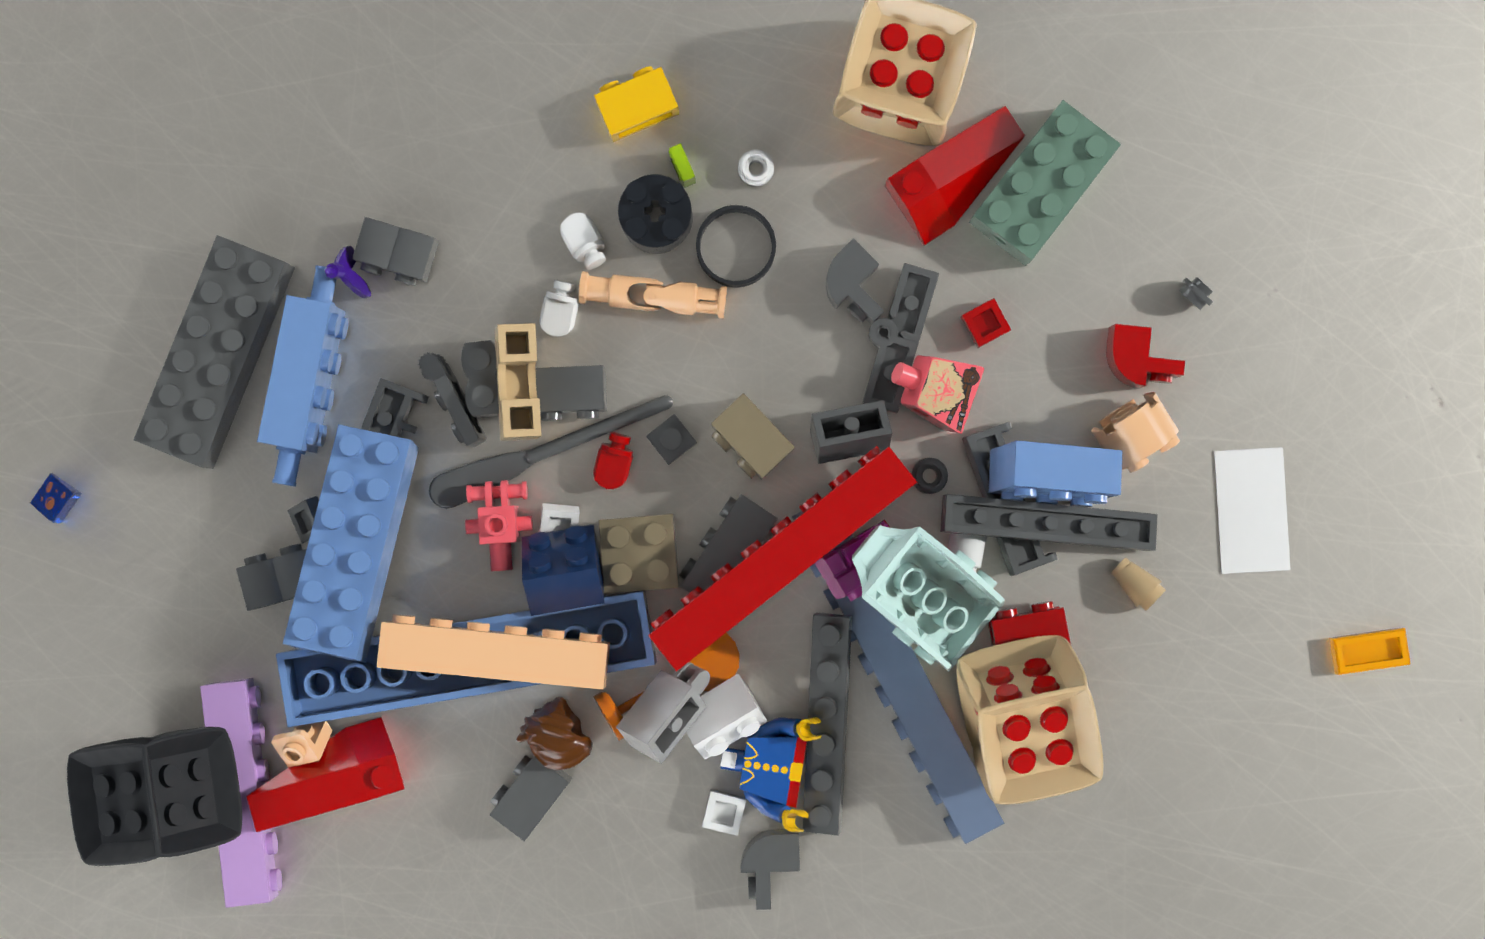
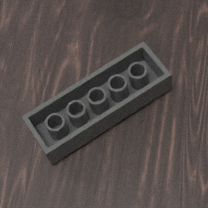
[134,235,295,469]

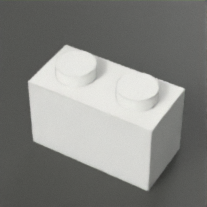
[686,674,768,760]

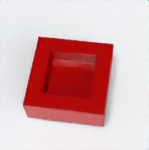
[961,298,1011,348]

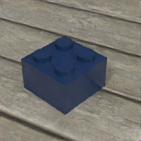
[521,524,605,616]

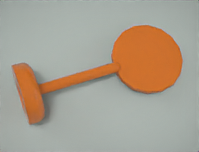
[593,633,740,741]

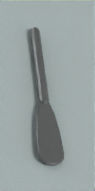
[429,395,673,509]

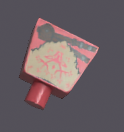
[891,355,985,434]

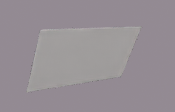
[1214,447,1290,574]

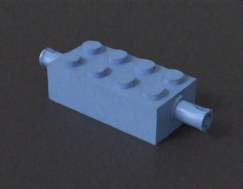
[257,265,349,487]

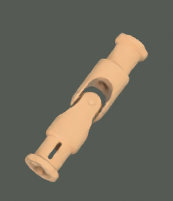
[579,271,727,319]

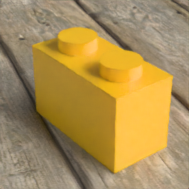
[594,66,679,142]

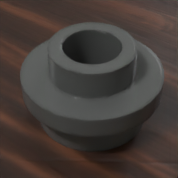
[1179,277,1213,310]
[911,458,948,494]

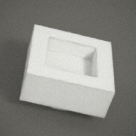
[539,503,580,533]
[702,790,746,836]

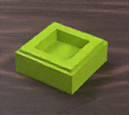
[668,143,696,188]

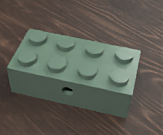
[969,100,1121,266]

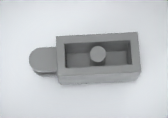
[616,662,710,764]

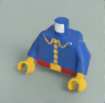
[720,717,821,832]

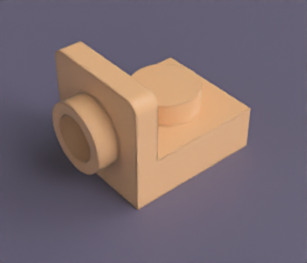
[271,721,333,768]

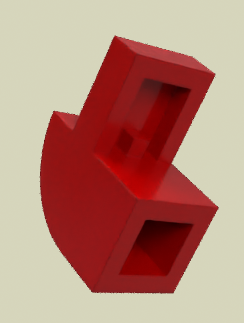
[1106,324,1185,389]

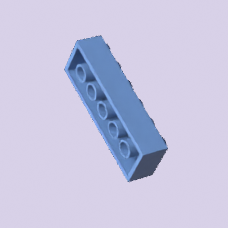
[283,424,419,663]

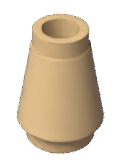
[1111,557,1166,611]

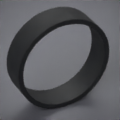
[696,205,776,288]

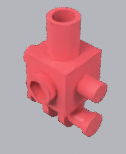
[465,480,533,571]

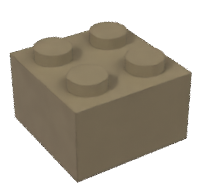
[711,393,795,480]
[599,514,680,594]

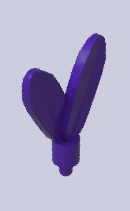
[324,246,371,298]

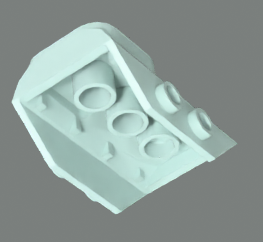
[852,525,1005,672]

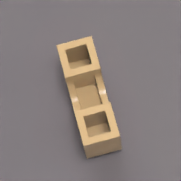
[495,323,542,441]

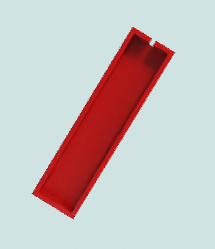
[648,446,917,672]

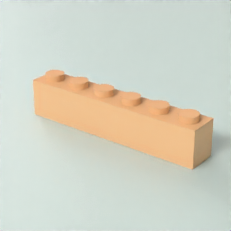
[377,614,610,690]

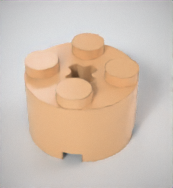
[1091,392,1180,473]

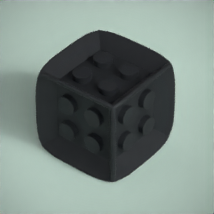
[67,727,242,866]

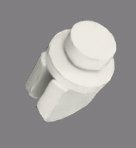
[561,213,606,270]
[539,280,579,337]

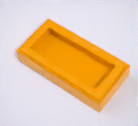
[1329,628,1411,675]

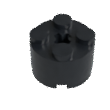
[618,174,693,254]

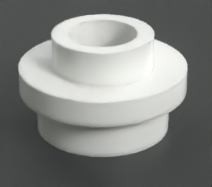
[738,149,774,186]

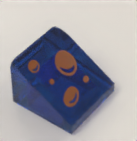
[30,473,82,523]

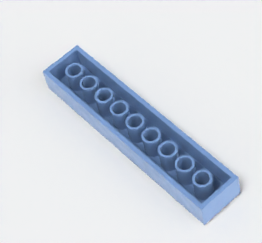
[276,591,657,727]

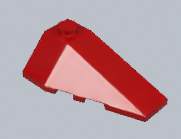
[885,106,1025,246]
[246,717,405,832]

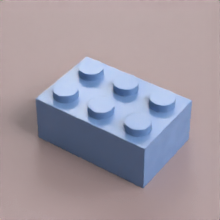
[988,440,1122,507]

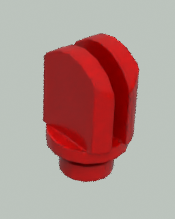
[593,432,633,489]

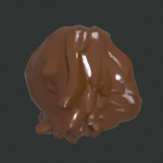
[516,697,593,770]

